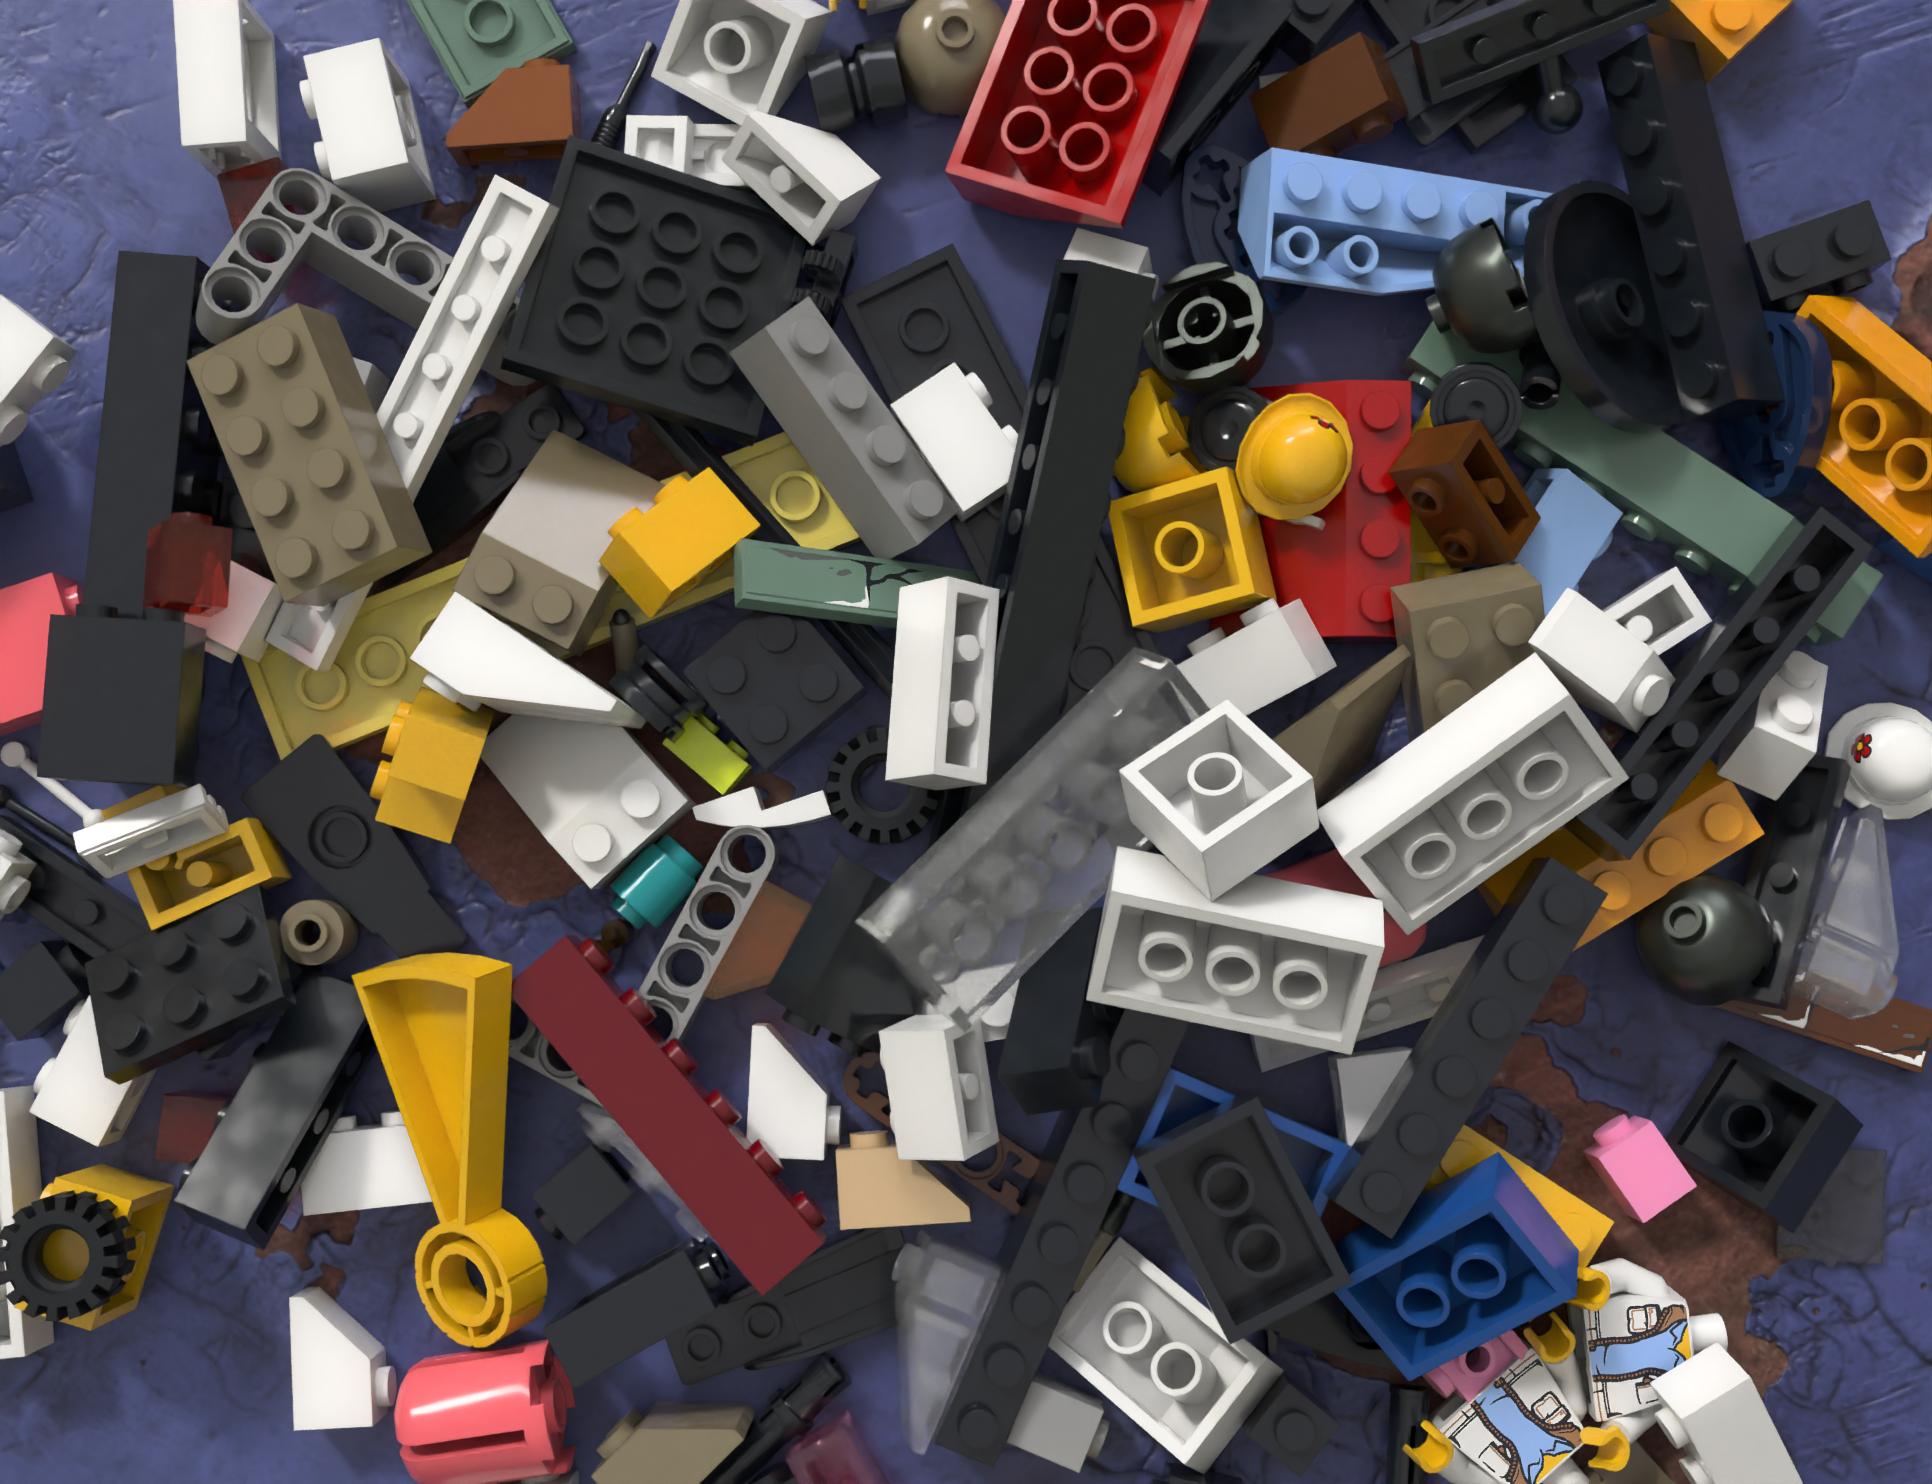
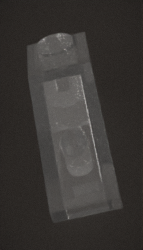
[1791,804,1899,1020]
[892,1230,1002,1455]

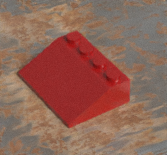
[944,0,1212,229]
[1209,380,1412,645]

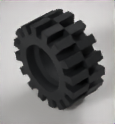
[826,728,941,844]
[0,1190,136,1322]

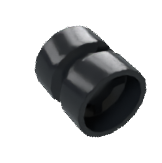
[804,36,908,135]

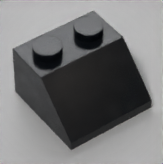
[1665,1041,1863,1234]

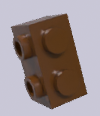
[1248,32,1409,158]
[1388,419,1541,569]

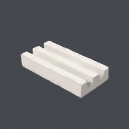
[73,784,230,878]

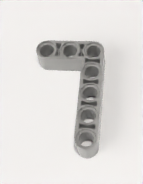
[195,168,536,386]
[509,825,780,1107]

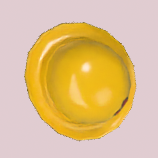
[1235,393,1353,520]

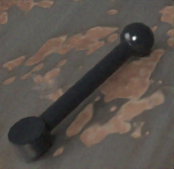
[0,784,92,867]

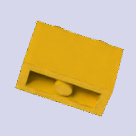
[599,467,760,620]

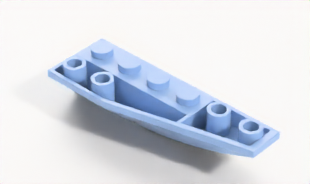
[1238,147,1554,296]

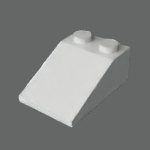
[410,591,647,729]
[480,664,696,889]
[1048,1237,1284,1474]

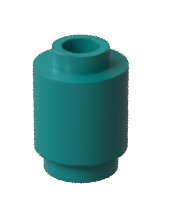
[610,834,704,930]

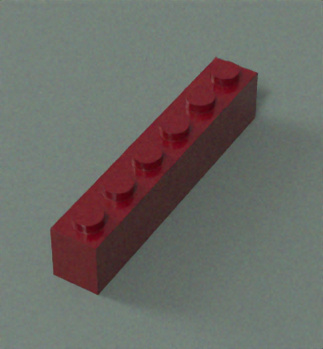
[511,935,828,1296]

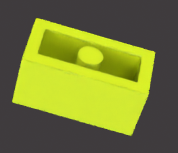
[662,714,752,796]

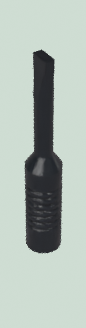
[590,40,657,149]

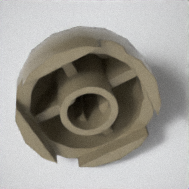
[893,0,1006,118]

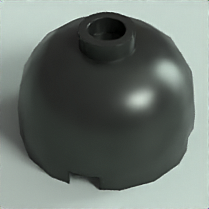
[1425,217,1541,354]
[1142,262,1274,396]
[1635,873,1774,1005]

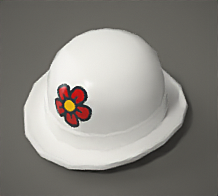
[1823,702,1932,820]

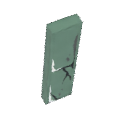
[733,538,981,628]

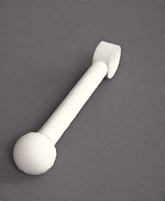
[0,742,105,828]

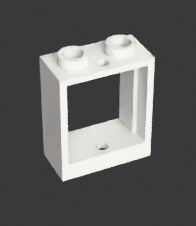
[173,0,282,183]

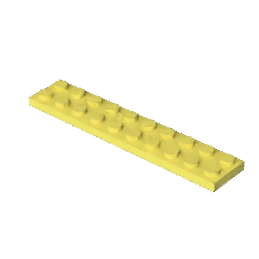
[240,431,862,761]

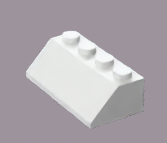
[1317,653,1629,936]
[1086,846,1385,1055]

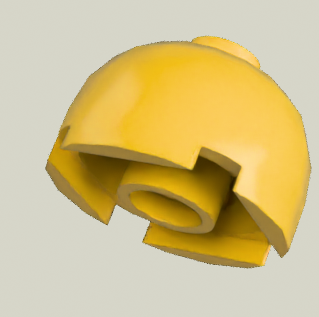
[1112,366,1208,493]

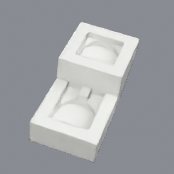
[624,115,754,191]
[692,787,835,829]

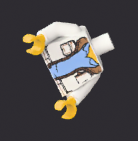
[1565,1258,1728,1472]
[1402,1312,1590,1484]

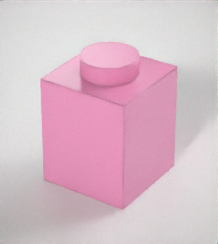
[1582,1114,1697,1223]

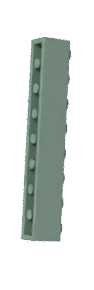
[1398,319,1884,646]

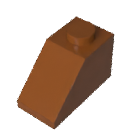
[446,58,582,166]

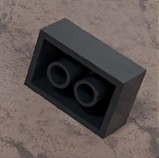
[1131,1090,1352,1345]

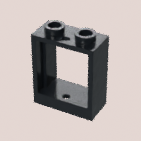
[542,1232,731,1388]

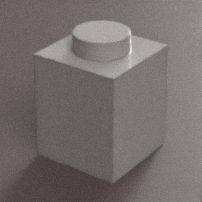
[1006,1371,1110,1473]

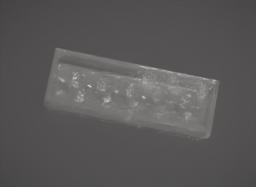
[855,647,1210,1032]

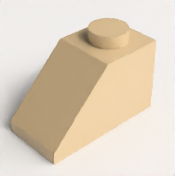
[835,1130,971,1230]

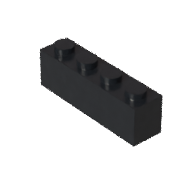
[174,969,377,1251]

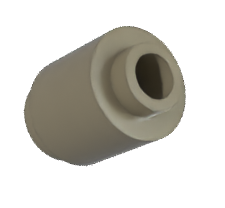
[279,900,359,965]

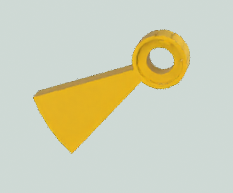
[351,952,548,1348]

